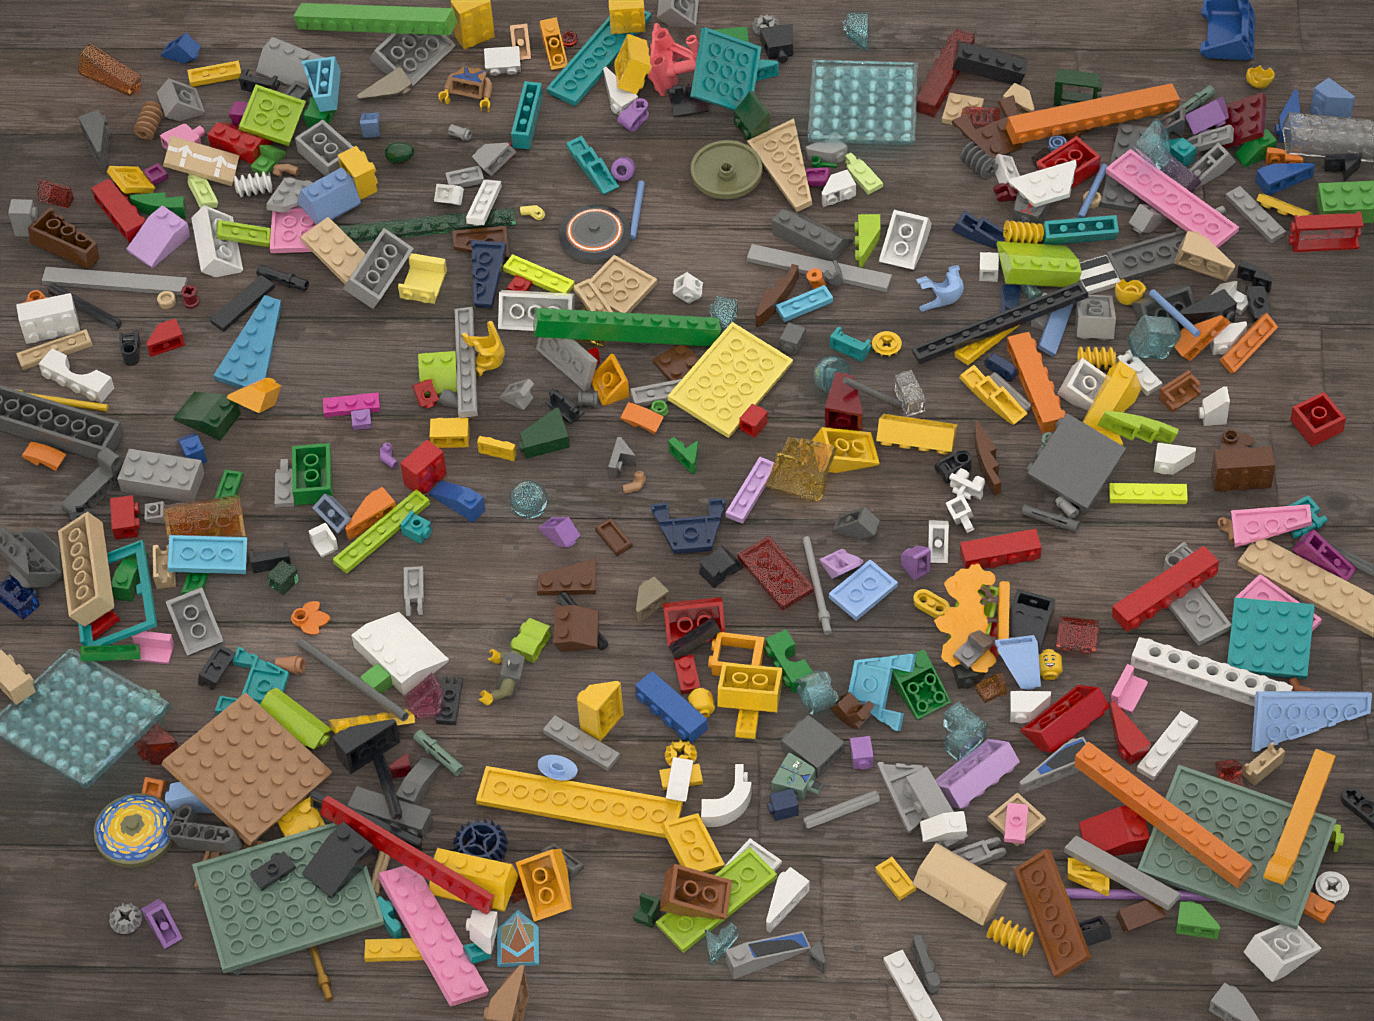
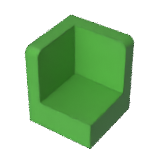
[360,663,393,694]

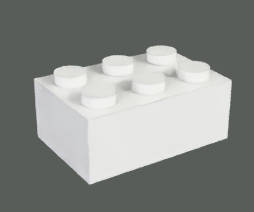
[16,293,80,344]

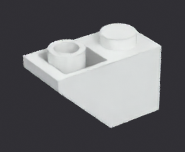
[822,170,856,207]

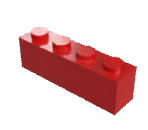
[91,178,146,243]
[960,529,1042,569]

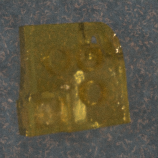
[765,436,837,502]

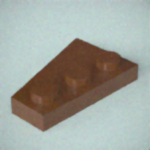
[452,226,509,260]
[537,558,596,595]

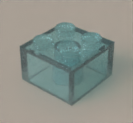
[1127,315,1181,359]

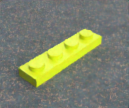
[503,254,575,293]
[1109,483,1188,504]

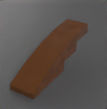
[755,264,799,327]
[974,422,1001,496]

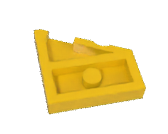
[1067,858,1109,896]

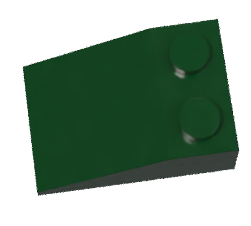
[174,392,241,441]

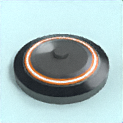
[559,205,631,265]

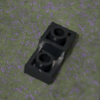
[1237,261,1273,293]

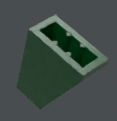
[518,408,570,459]

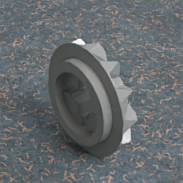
[752,14,780,35]
[109,903,142,934]

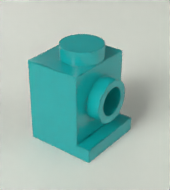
[400,510,432,544]

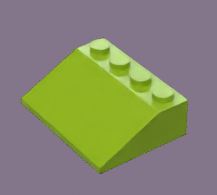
[997,241,1082,287]

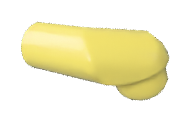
[520,205,545,220]

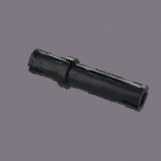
[256,264,309,292]

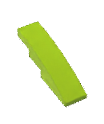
[1098,411,1179,444]

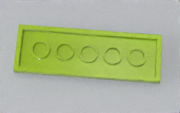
[656,847,777,953]

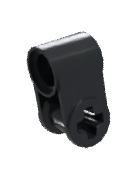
[119,331,140,366]
[934,450,971,483]

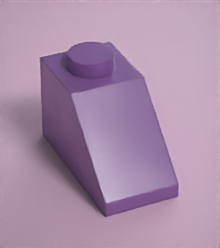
[538,517,581,548]
[901,545,931,581]
[141,899,183,949]

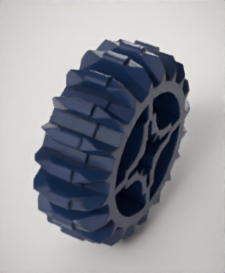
[453,818,508,862]

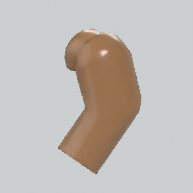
[272,164,300,177]

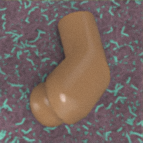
[622,471,646,494]
[1217,517,1234,544]

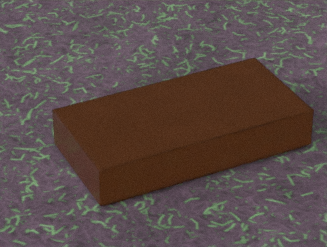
[595,518,633,556]

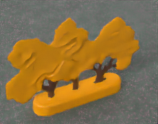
[934,564,1010,673]

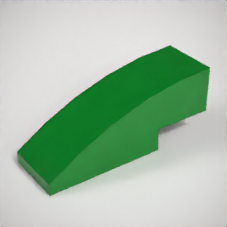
[130,192,186,219]

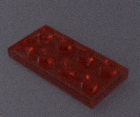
[737,535,814,611]

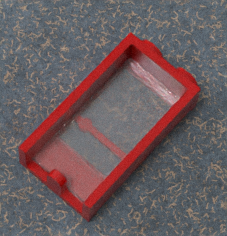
[1288,212,1364,252]

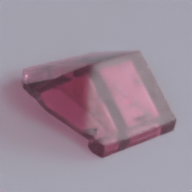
[404,673,444,718]

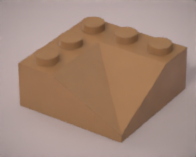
[484,965,529,1021]

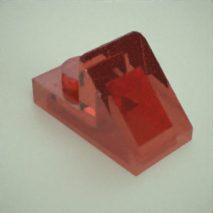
[1215,759,1244,787]

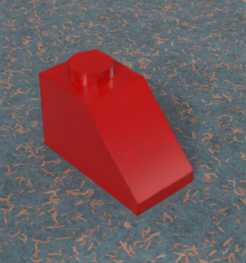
[146,318,185,357]

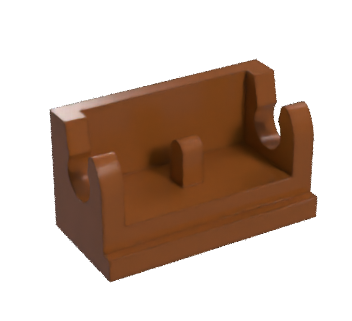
[1159,370,1201,413]

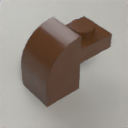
[829,692,875,729]

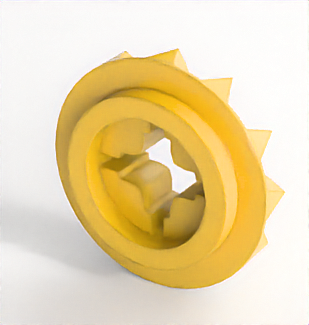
[872,331,902,357]
[665,739,697,766]

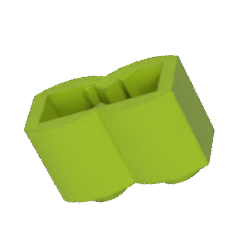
[510,618,552,663]

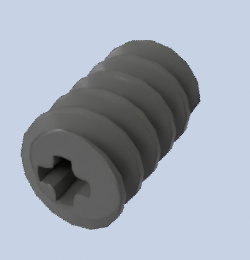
[960,142,998,179]

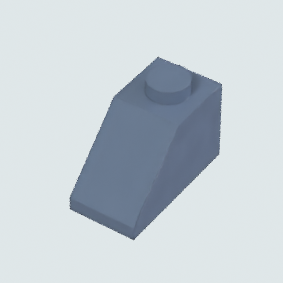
[312,494,351,533]

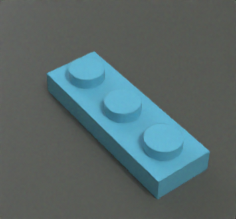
[776,285,833,322]

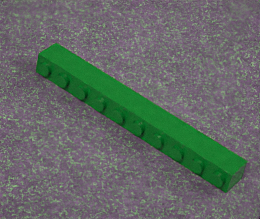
[533,308,721,346]

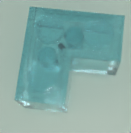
[943,701,987,761]

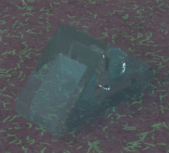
[705,923,738,966]

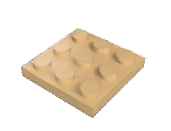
[590,255,658,313]

